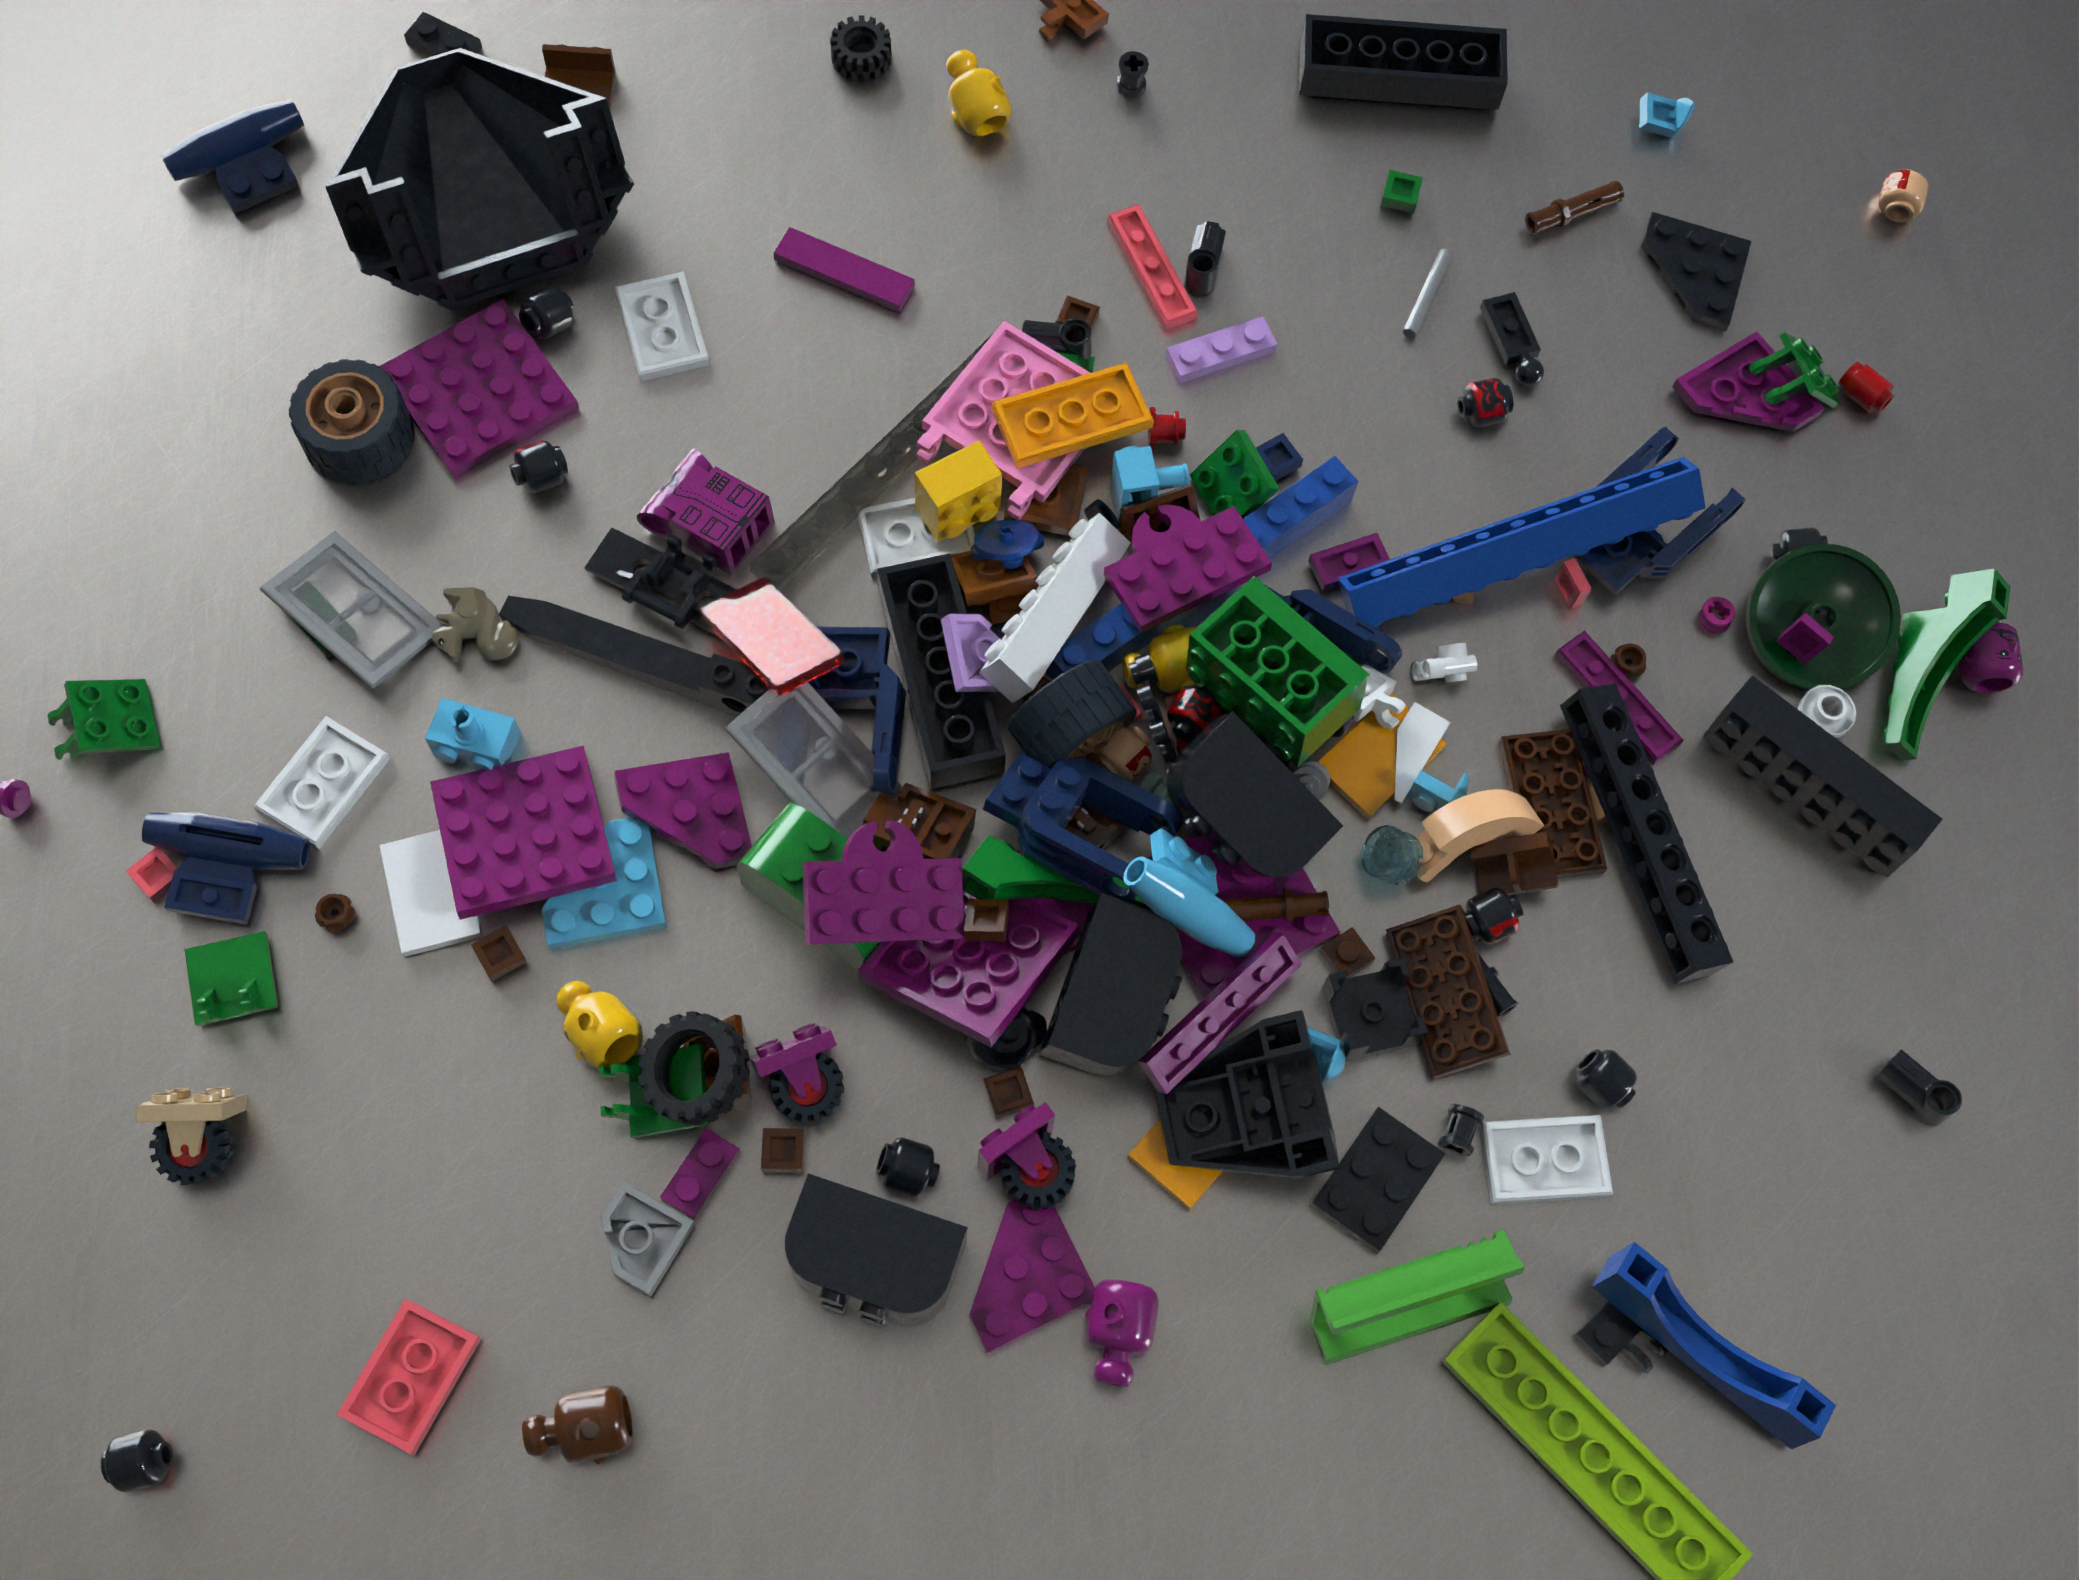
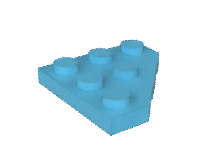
[542,818,667,950]

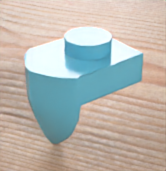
[1639,93,1695,137]
[1407,770,1469,812]
[1308,1027,1346,1082]

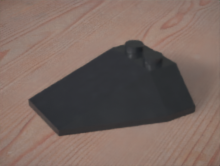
[1154,1010,1339,1178]

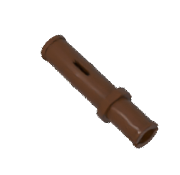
[1525,180,1624,234]
[1221,890,1329,922]

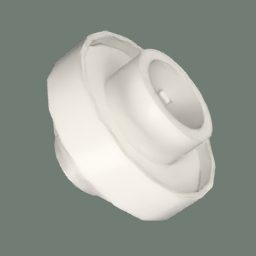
[1798,685,1857,739]

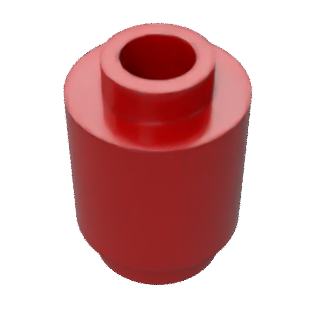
[1838,362,1894,413]

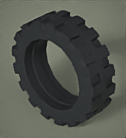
[638,1011,750,1126]

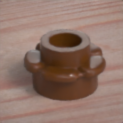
[1610,643,1646,679]
[315,894,355,932]

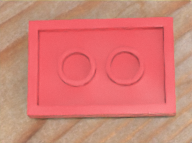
[337,1298,481,1456]

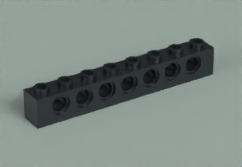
[1560,683,1734,984]

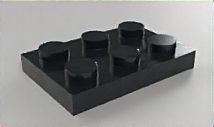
[1310,1107,1446,1254]

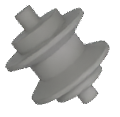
[1293,761,1330,800]

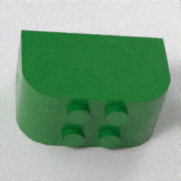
[737,803,881,970]

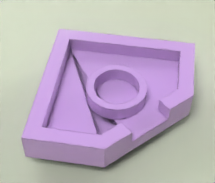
[941,614,1000,692]

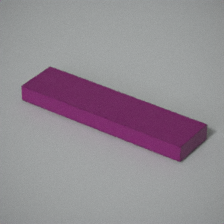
[773,227,915,313]
[1554,630,1684,765]

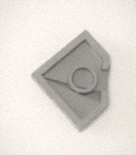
[601,1181,695,1297]

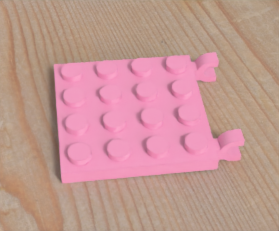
[916,321,1090,521]

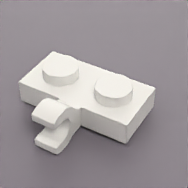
[1353,664,1406,730]

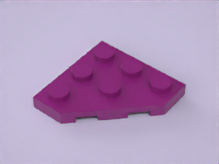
[1672,331,1825,432]
[614,752,752,869]
[969,1200,1095,1355]

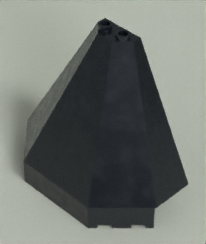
[325,48,634,310]

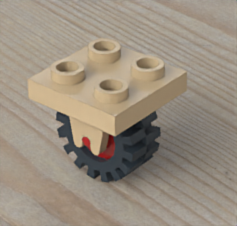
[136,1087,246,1185]

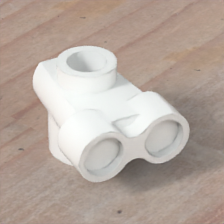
[1410,642,1477,683]

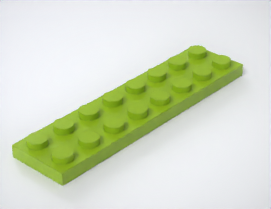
[1442,1302,1754,1580]

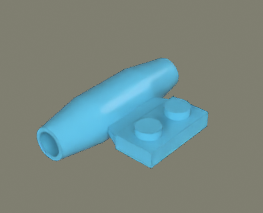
[1124,828,1255,957]

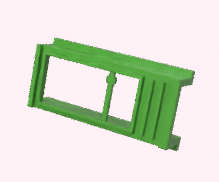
[1310,1229,1524,1365]

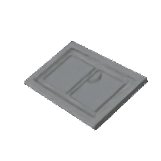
[260,531,444,689]
[724,668,902,838]

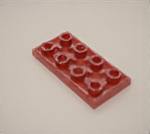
[699,577,845,696]

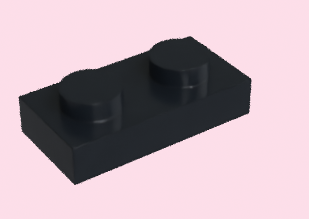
[404,11,482,56]

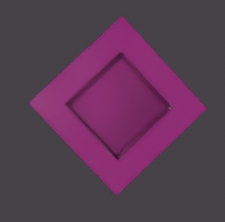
[1777,613,1834,665]

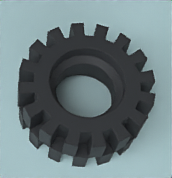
[830,15,892,82]

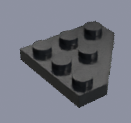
[1641,212,1751,331]

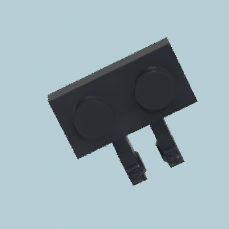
[1573,1301,1669,1373]

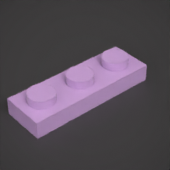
[1165,316,1277,384]

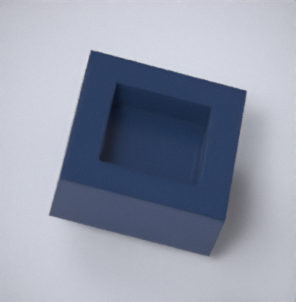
[1256,433,1303,481]

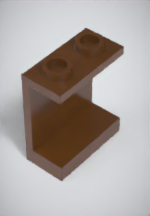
[542,44,616,108]

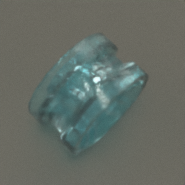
[1361,825,1423,885]

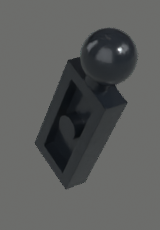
[1480,292,1544,386]

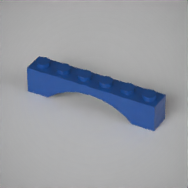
[1592,1242,1836,1450]

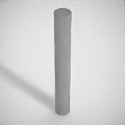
[1403,249,1452,338]

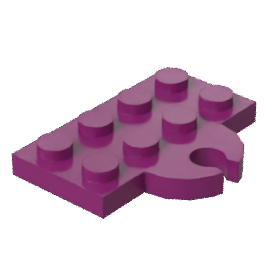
[1104,505,1272,633]
[802,820,965,945]

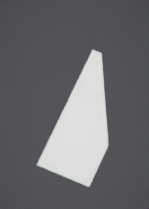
[1395,702,1451,803]

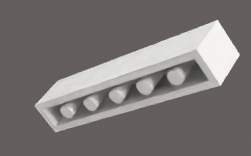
[979,513,1131,703]

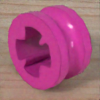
[1698,597,1736,634]

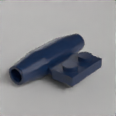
[161,99,304,215]
[142,812,310,925]

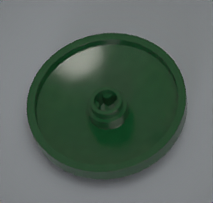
[1746,544,1901,691]

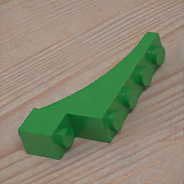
[1884,568,2011,761]
[962,834,1152,911]

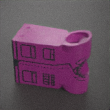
[637,449,775,576]

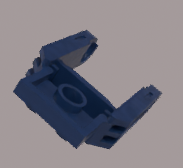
[1574,426,1746,596]
[1267,586,1402,737]
[776,627,906,793]
[983,752,1183,903]

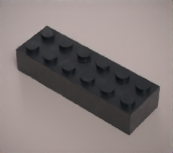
[1299,14,1508,110]
[877,553,1006,789]
[1703,675,1942,878]

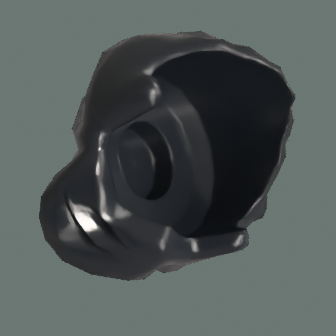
[963,1007,1047,1070]

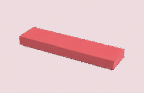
[1107,204,1198,331]

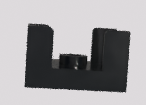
[1322,958,1428,1062]

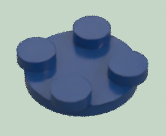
[971,519,1044,569]

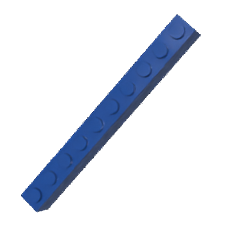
[1046,456,1359,680]
[1338,457,1706,628]

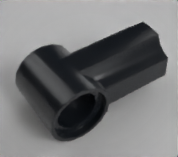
[1184,221,1226,295]
[1022,318,1092,359]
[1877,1049,1962,1126]

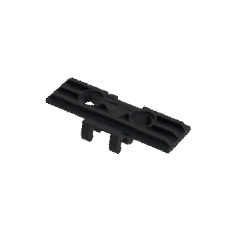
[584,528,766,647]

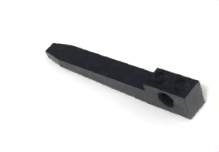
[499,595,783,729]

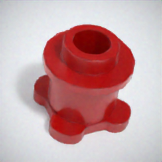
[1148,407,1186,450]

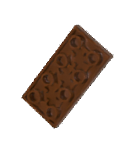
[1499,729,1607,879]
[1386,904,1511,1079]

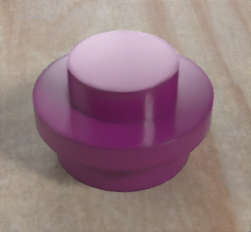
[0,779,31,818]

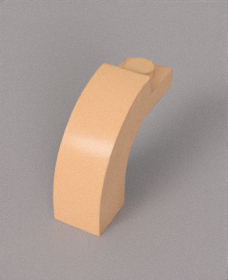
[1401,789,1544,883]

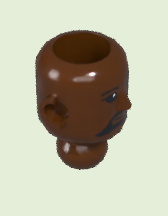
[522,1385,632,1465]

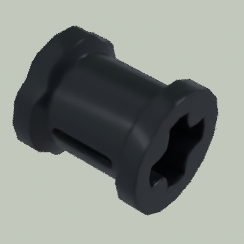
[1116,51,1149,98]
[1438,1104,1484,1156]

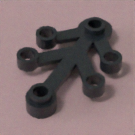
[1128,653,1177,774]

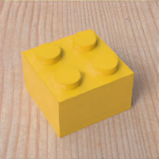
[915,440,1002,543]

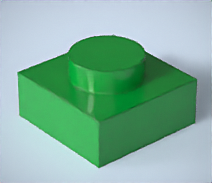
[1381,170,1423,213]

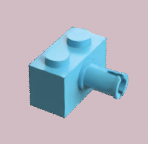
[1109,446,1190,525]
[425,698,521,770]

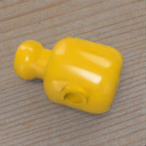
[946,49,1012,137]
[1122,625,1197,693]
[556,980,643,1069]

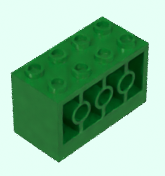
[1186,576,1370,768]

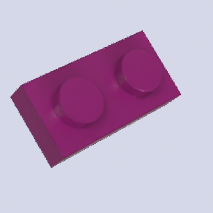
[1308,533,1390,592]
[660,1128,741,1221]

